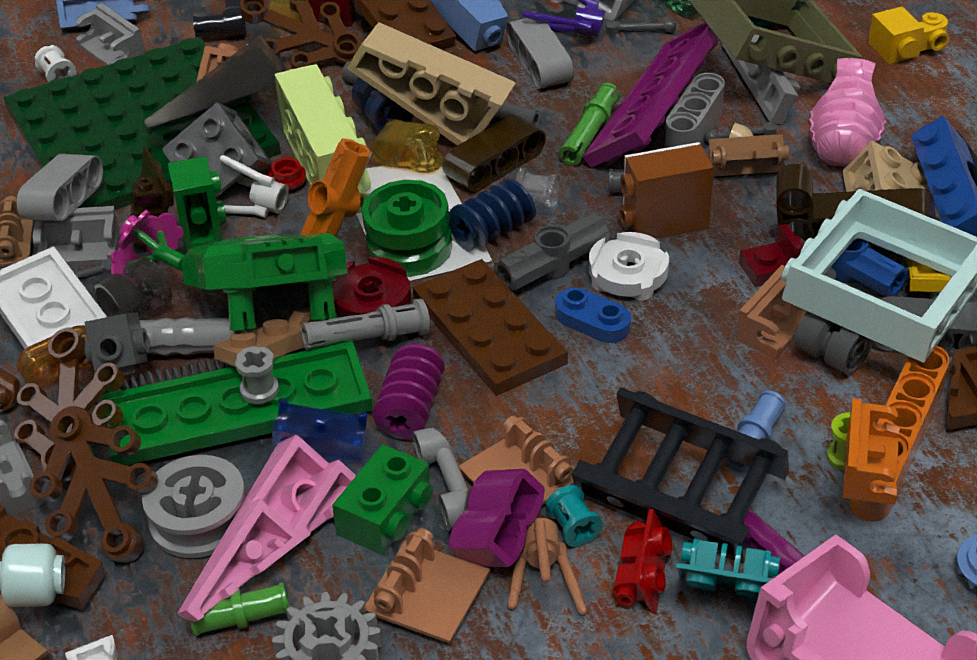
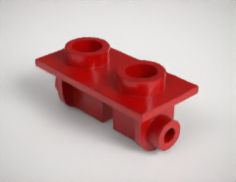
[613,509,672,614]

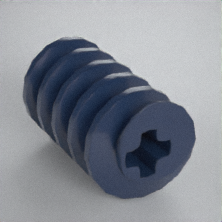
[449,179,536,252]

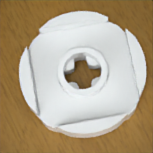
[589,232,669,301]

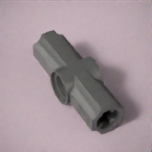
[494,212,609,291]

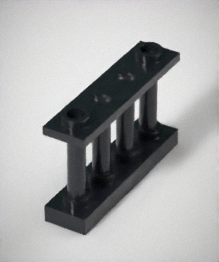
[571,387,789,564]

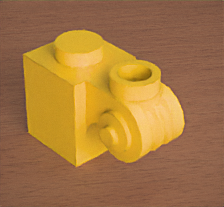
[868,6,950,64]

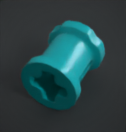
[546,485,603,547]

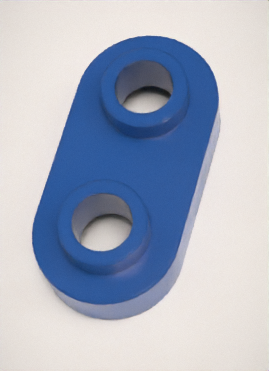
[555,287,631,343]

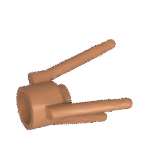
[508,518,587,615]

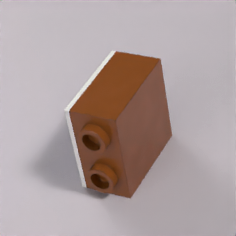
[619,142,714,239]

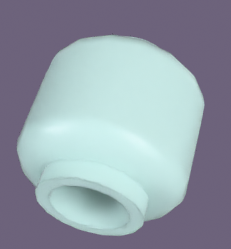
[0,543,65,607]

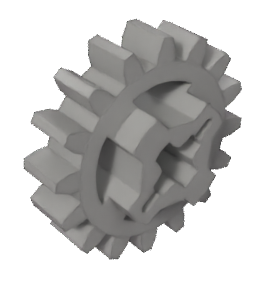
[272,592,382,660]

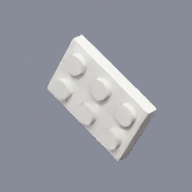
[0,247,107,364]

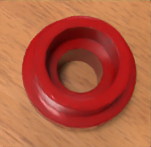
[268,157,306,191]

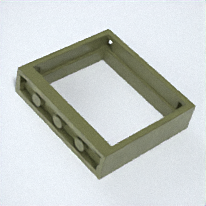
[689,0,863,84]

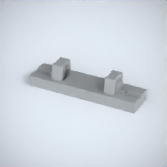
[722,34,800,125]

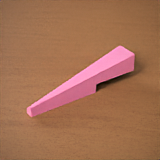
[177,434,356,622]

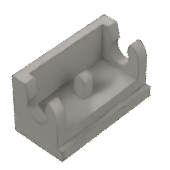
[75,3,145,66]
[33,206,121,266]
[0,420,46,516]

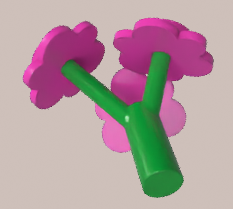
[111,210,185,289]

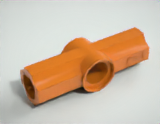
[300,138,372,237]

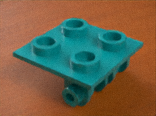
[676,538,780,599]

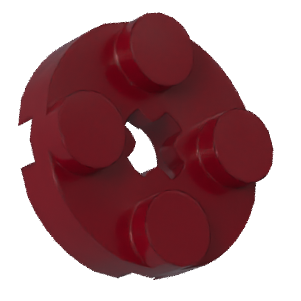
[332,257,411,317]

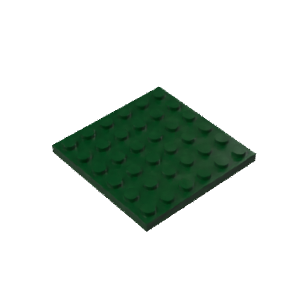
[3,37,281,210]

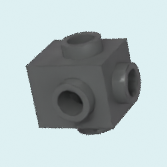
[84,312,150,378]

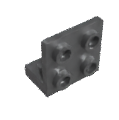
[163,102,273,198]

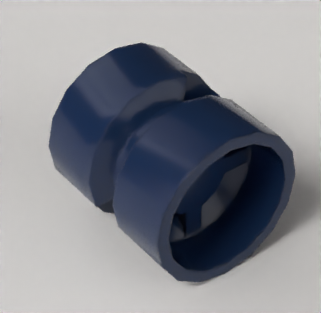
[351,77,414,133]

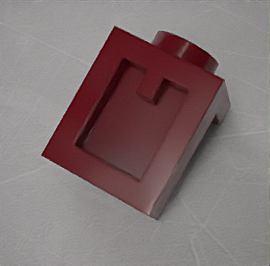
[739,224,804,288]

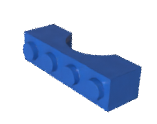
[911,115,977,237]

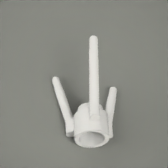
[220,155,289,218]

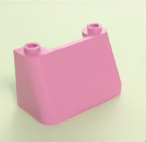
[746,534,977,660]

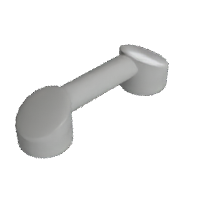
[413,428,470,531]

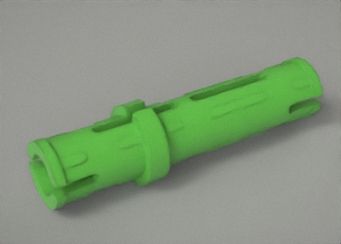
[558,83,620,166]

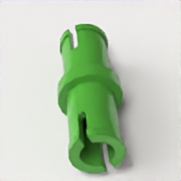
[190,582,289,636]

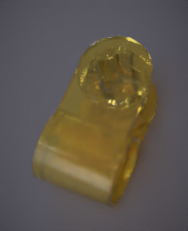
[369,119,444,173]

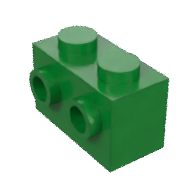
[168,156,227,251]
[332,444,433,555]

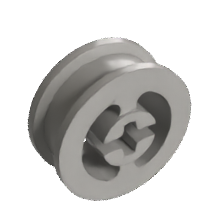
[142,455,246,558]

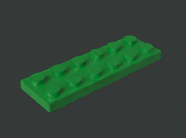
[101,341,373,465]

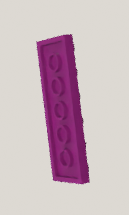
[582,22,719,168]

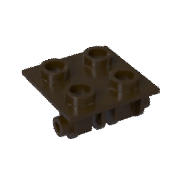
[130,147,174,249]

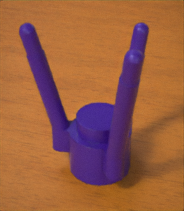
[522,0,605,38]

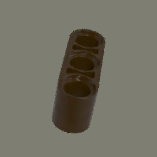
[442,114,546,192]

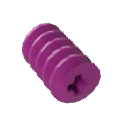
[373,344,445,441]

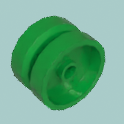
[361,179,452,277]

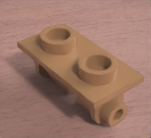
[708,134,789,176]

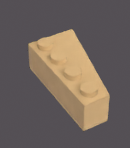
[347,22,516,145]

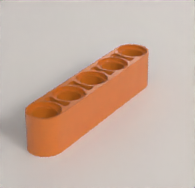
[849,346,950,522]

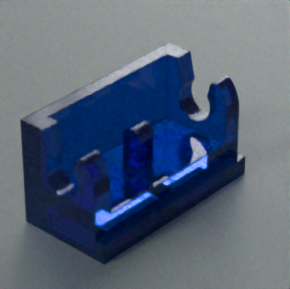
[272,398,368,461]

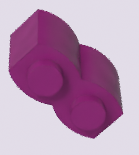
[449,469,545,567]

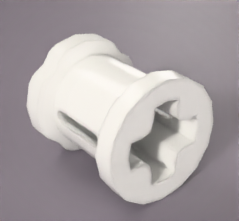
[35,45,77,83]

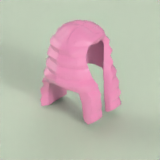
[809,58,887,168]

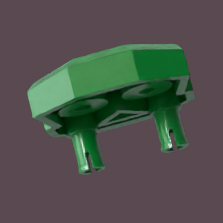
[182,232,347,331]

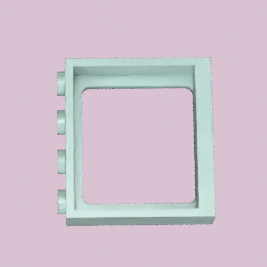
[781,189,977,363]

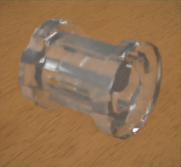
[515,168,560,208]

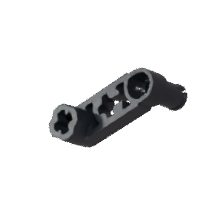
[193,0,246,38]

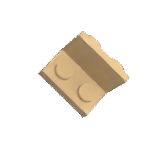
[843,140,941,221]

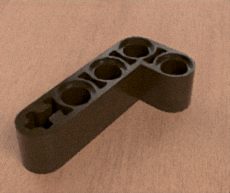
[776,163,936,243]

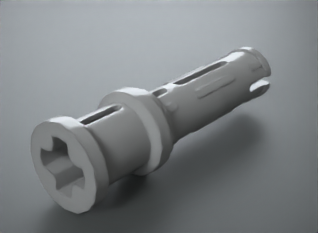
[301,298,430,350]

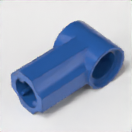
[831,238,909,297]

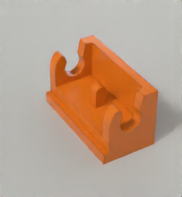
[842,398,900,505]

